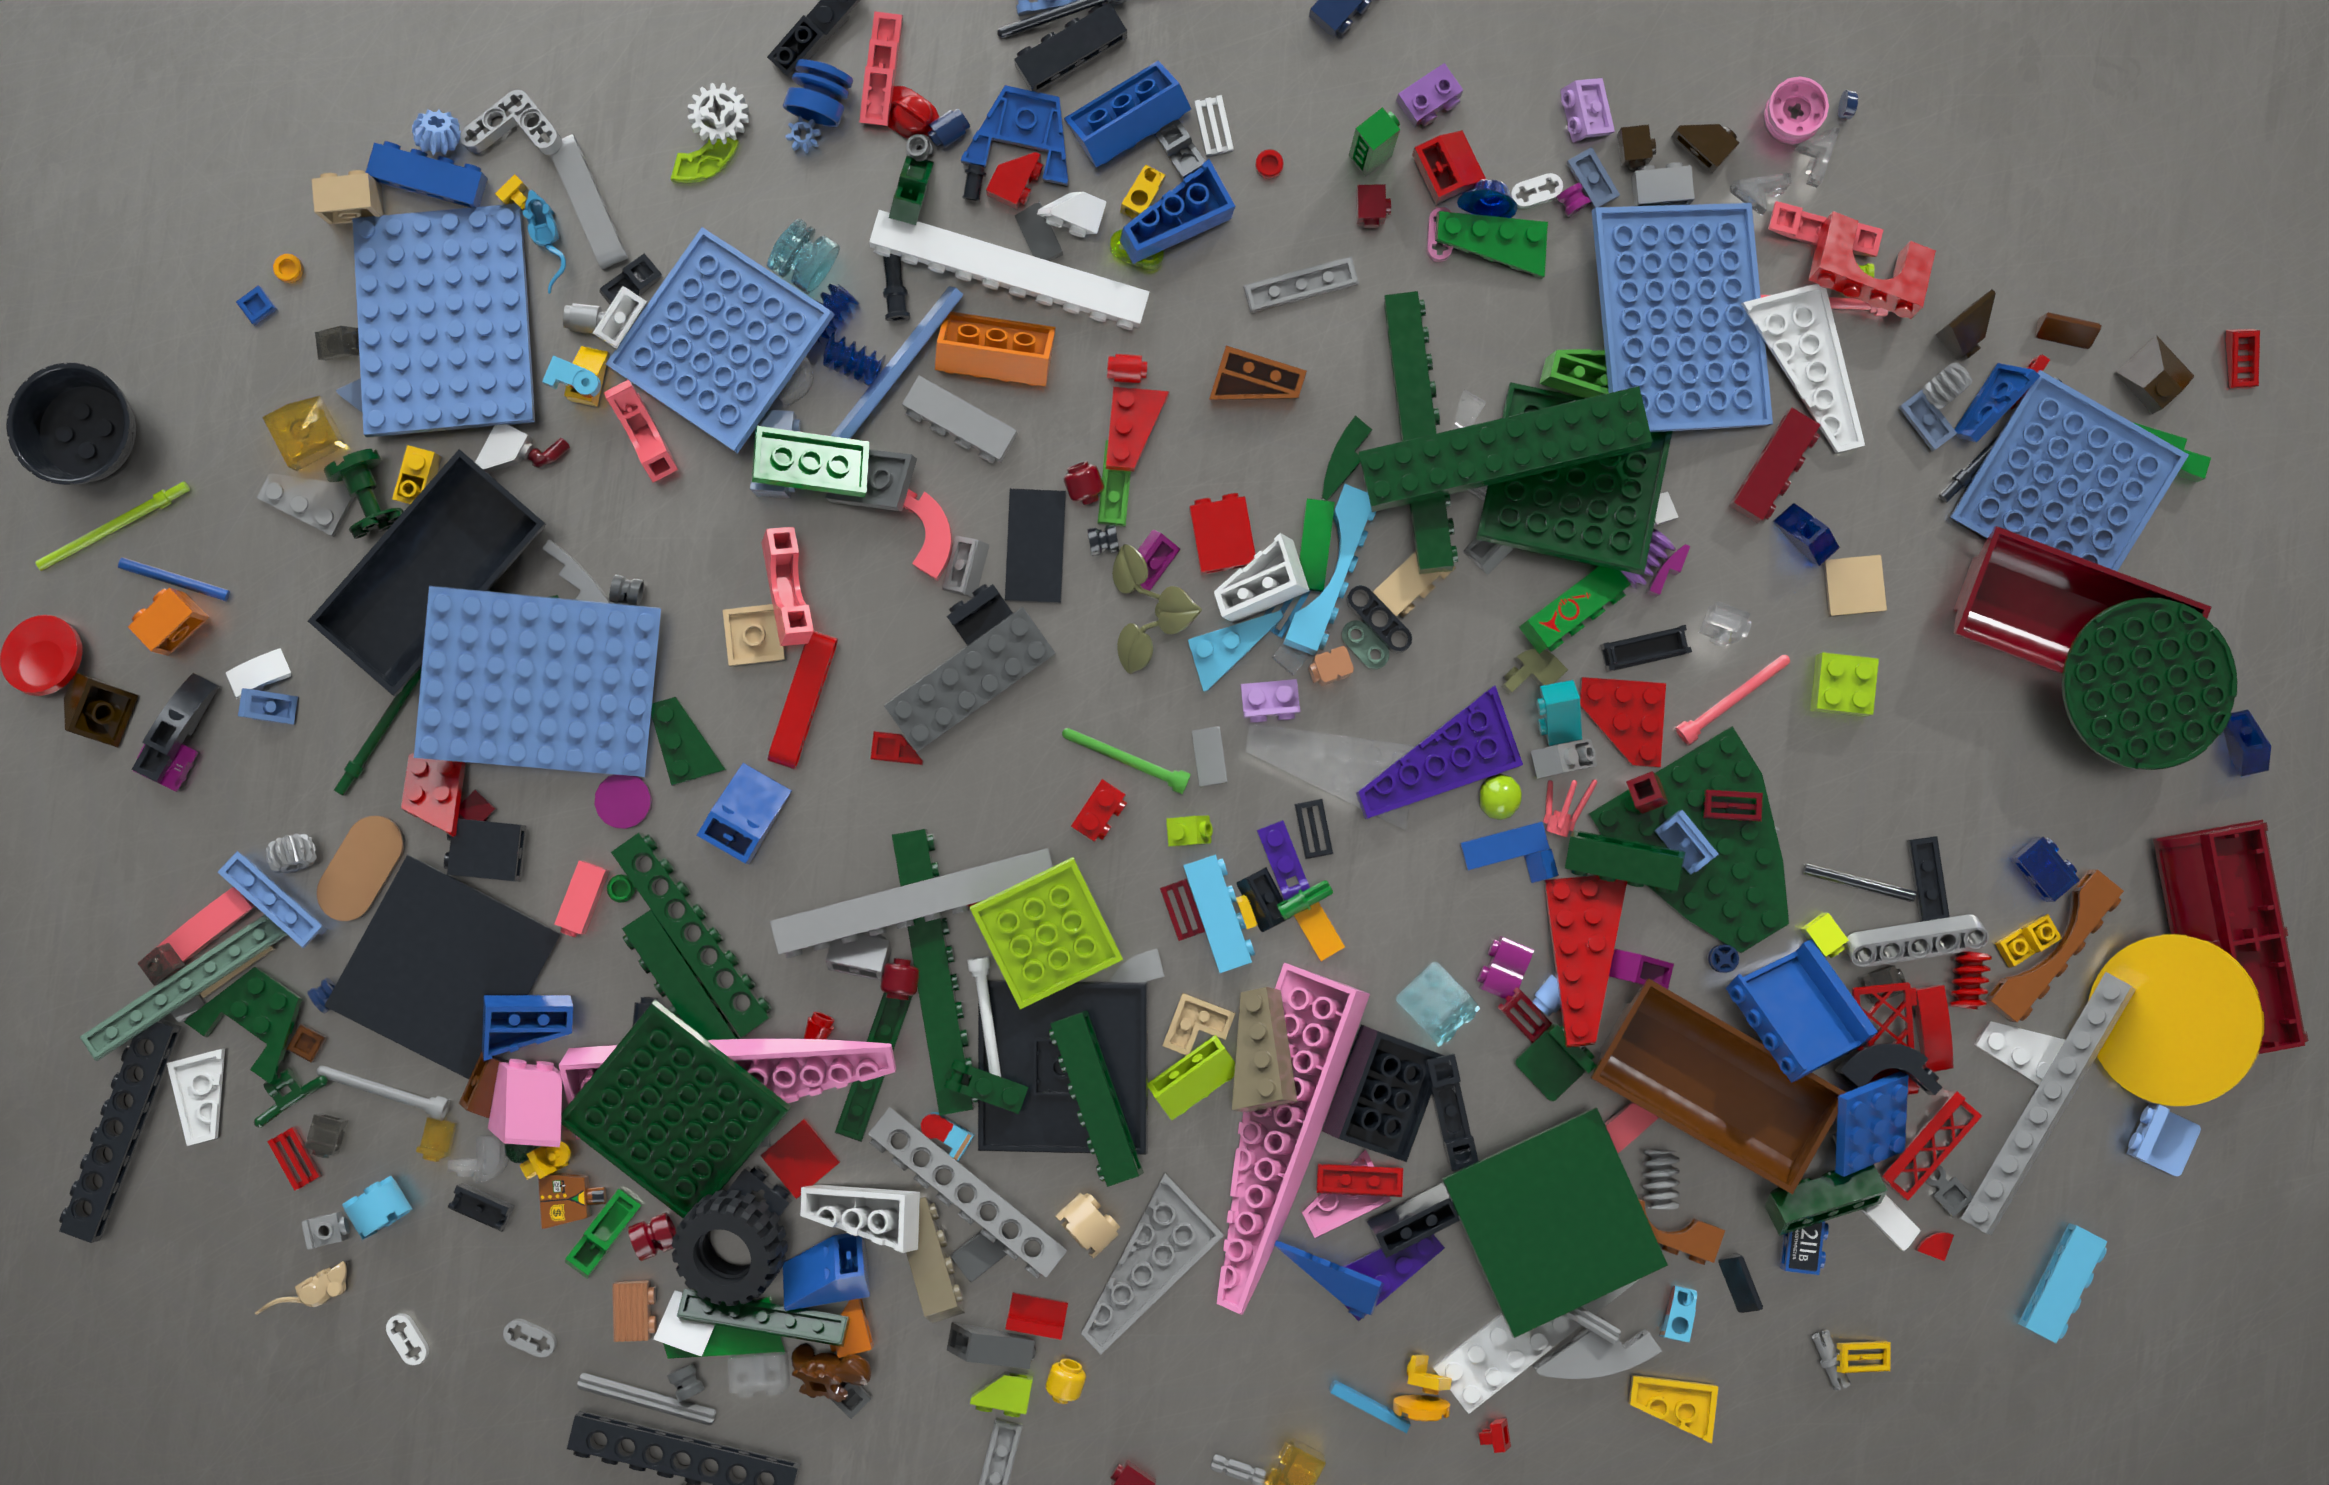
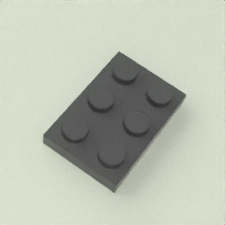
[825,449,917,511]

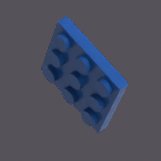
[1835,1071,1909,1177]

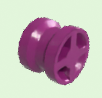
[1556,183,1591,217]

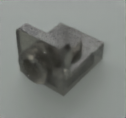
[315,326,360,361]

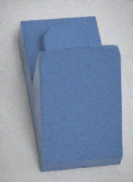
[238,688,298,724]

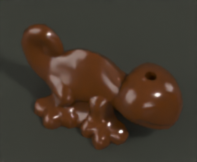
[791,1343,871,1403]

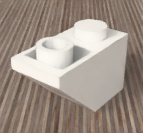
[1037,192,1106,237]

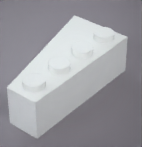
[800,1185,920,1253]

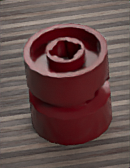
[628,1212,676,1261]

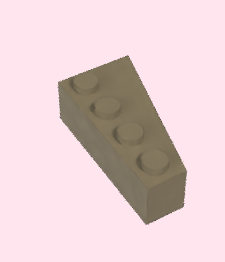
[1232,987,1297,1113]

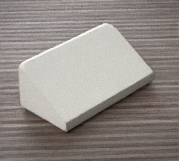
[593,286,647,349]
[1862,1195,1921,1252]

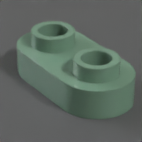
[1341,620,1389,670]

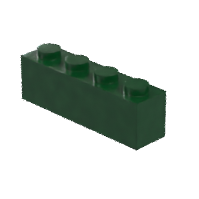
[1565,830,1686,893]
[1765,1164,1888,1236]

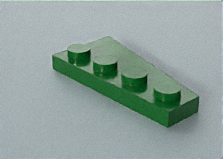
[1435,211,1548,279]
[663,1296,786,1359]

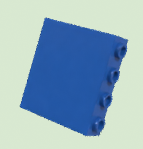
[1725,939,1878,1083]

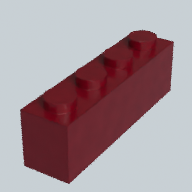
[1729,407,1820,524]

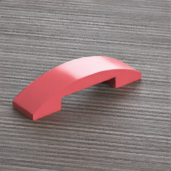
[1768,201,1884,257]

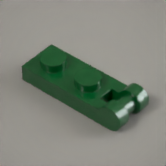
[944,1060,1028,1114]

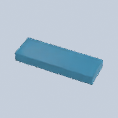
[1329,1380,1411,1434]

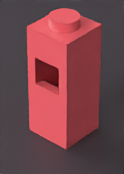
[554,860,610,938]

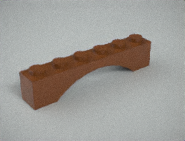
[1984,869,2124,1023]

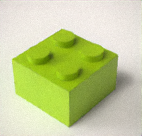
[1810,652,1879,717]

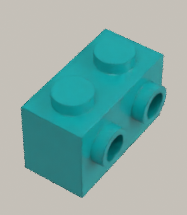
[1536,680,1582,746]

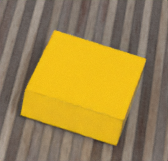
[1236,895,1257,929]

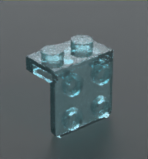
[1396,962,1480,1047]

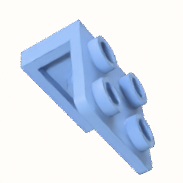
[2126,1102,2201,1176]

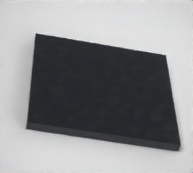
[324,854,561,1079]
[978,980,1148,1155]

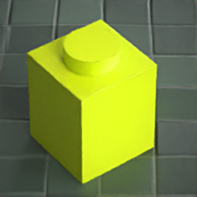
[1800,913,1849,958]

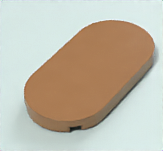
[317,816,404,921]

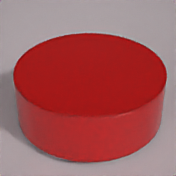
[1255,149,1284,179]

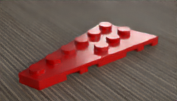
[1544,875,1627,1048]

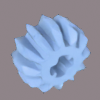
[412,108,461,156]

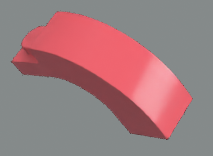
[604,380,678,483]
[903,489,952,581]

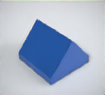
[1524,848,1559,883]

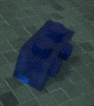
[2010,836,2080,902]

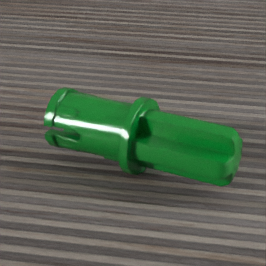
[1277,880,1333,921]

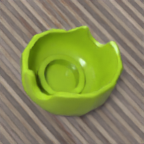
[1479,774,1522,820]

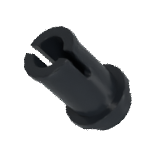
[962,164,987,201]

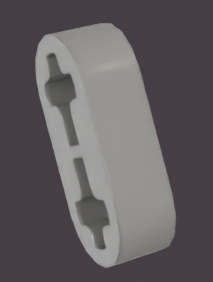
[503,1319,557,1358]

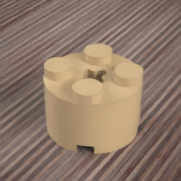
[1055,1193,1120,1259]

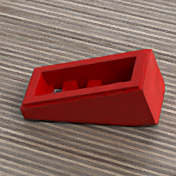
[2226,329,2260,388]

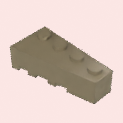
[906,1197,965,1323]

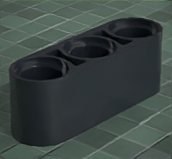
[1346,585,1412,654]

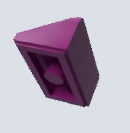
[1138,530,1180,591]

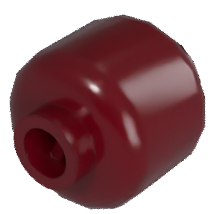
[1063,461,1104,505]
[880,958,919,1000]

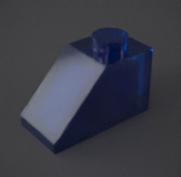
[1773,503,1840,566]
[2223,709,2271,777]

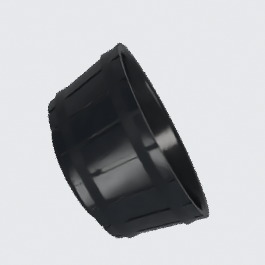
[6,363,136,485]

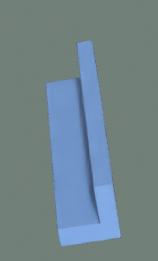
[218,851,327,948]

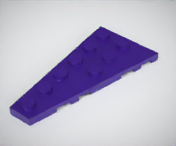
[1356,685,1523,819]

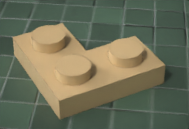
[1162,993,1236,1055]

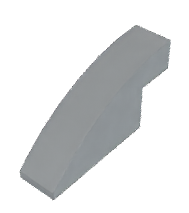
[1533,1317,1662,1379]

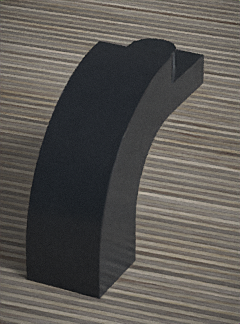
[1835,1043,1942,1095]

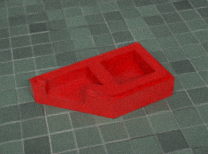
[870,731,923,765]

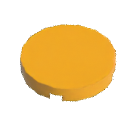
[1393,1395,1450,1421]

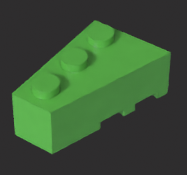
[1540,349,1609,398]

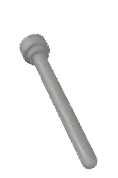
[316,1066,450,1121]

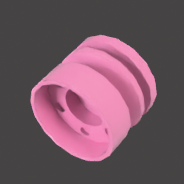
[1764,76,1829,145]

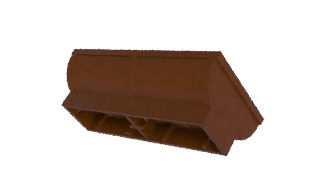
[1591,978,1847,1194]

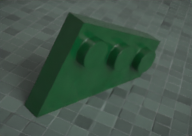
[651,697,726,786]

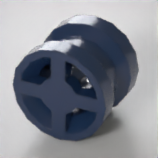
[1707,944,1739,973]
[307,978,335,1014]

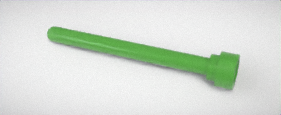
[1062,728,1191,794]

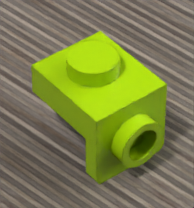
[1166,815,1213,847]

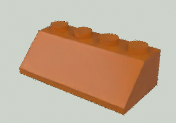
[935,312,1056,386]

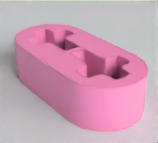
[1426,207,1453,262]

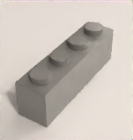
[902,375,1018,464]

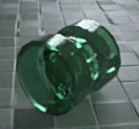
[505,1144,538,1163]

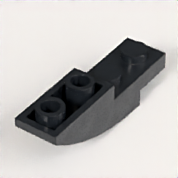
[767,0,860,77]
[132,673,219,784]

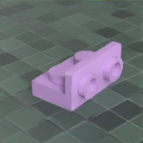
[1560,78,1615,143]
[1241,679,1301,723]

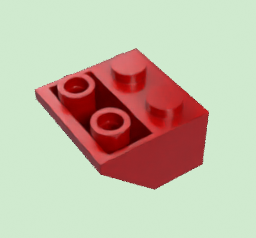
[1412,130,1487,205]

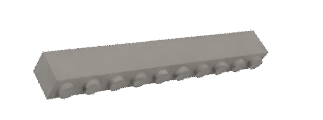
[770,848,1053,958]
[1961,972,2136,1235]

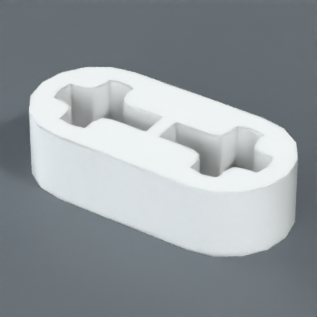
[1510,173,1563,209]
[386,1314,429,1365]

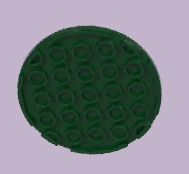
[2062,598,2238,770]

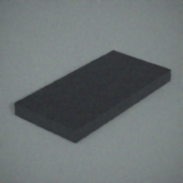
[1005,488,1066,604]

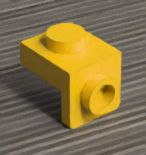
[1407,1355,1452,1395]

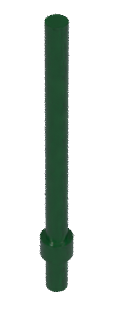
[334,667,422,796]

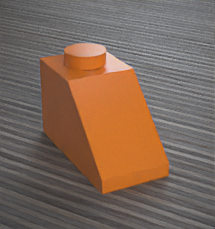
[830,1298,874,1358]

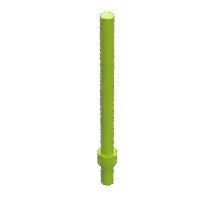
[35,481,190,571]

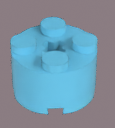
[342,1176,412,1240]

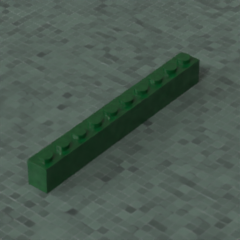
[1384,291,1458,574]
[892,829,979,1116]

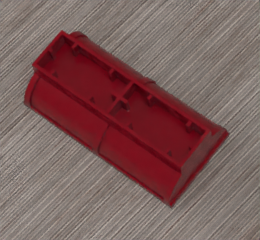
[1953,526,2212,674]
[2153,819,2309,1054]

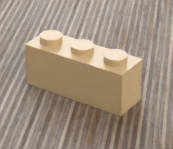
[1373,551,1456,618]

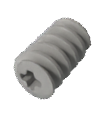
[1643,1150,1680,1209]

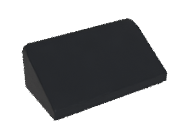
[1236,867,1292,932]
[1718,1253,1763,1313]

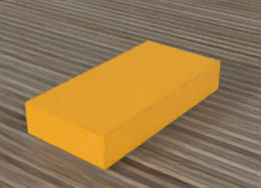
[1294,902,1345,961]

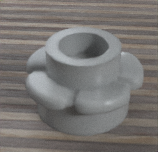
[906,134,933,162]

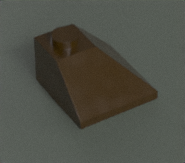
[1935,289,1996,360]
[2115,335,2194,414]
[64,672,139,748]

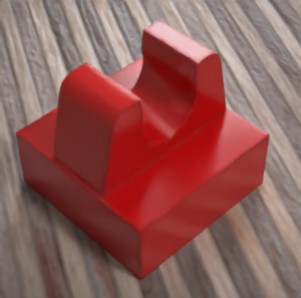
[1479,1418,1511,1453]

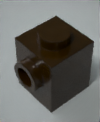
[1617,124,1656,170]

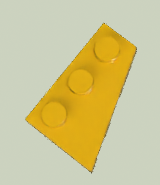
[1629,1375,1718,1444]

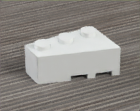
[1214,533,1309,623]

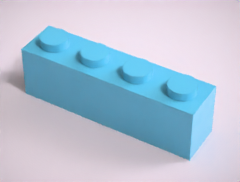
[1183,855,1255,973]
[2018,1223,2108,1343]

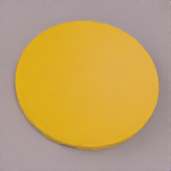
[2088,934,2264,1106]

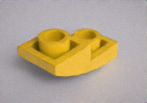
[1995,914,2062,968]

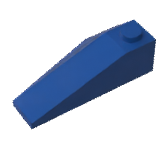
[1274,1240,1384,1319]

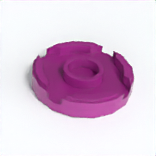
[594,774,652,829]

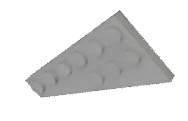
[1081,1173,1224,1355]

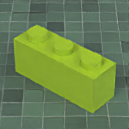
[1148,1035,1235,1120]

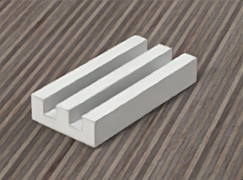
[1194,95,1234,157]

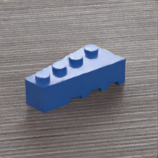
[1120,159,1236,264]

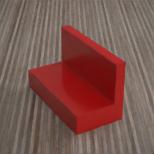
[1005,1292,1068,1340]

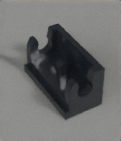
[448,1183,515,1232]

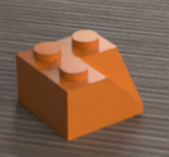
[128,587,209,656]

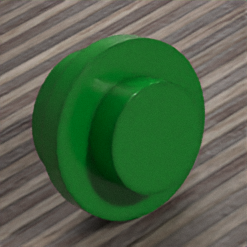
[607,874,636,903]

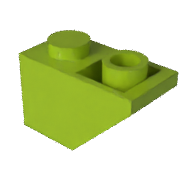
[970,1371,1033,1417]

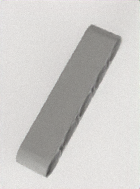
[551,134,628,270]
[1844,915,1989,967]

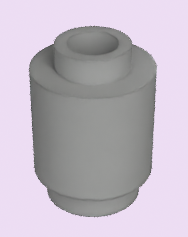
[563,303,605,334]

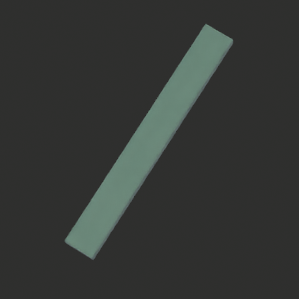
[80,914,287,1061]

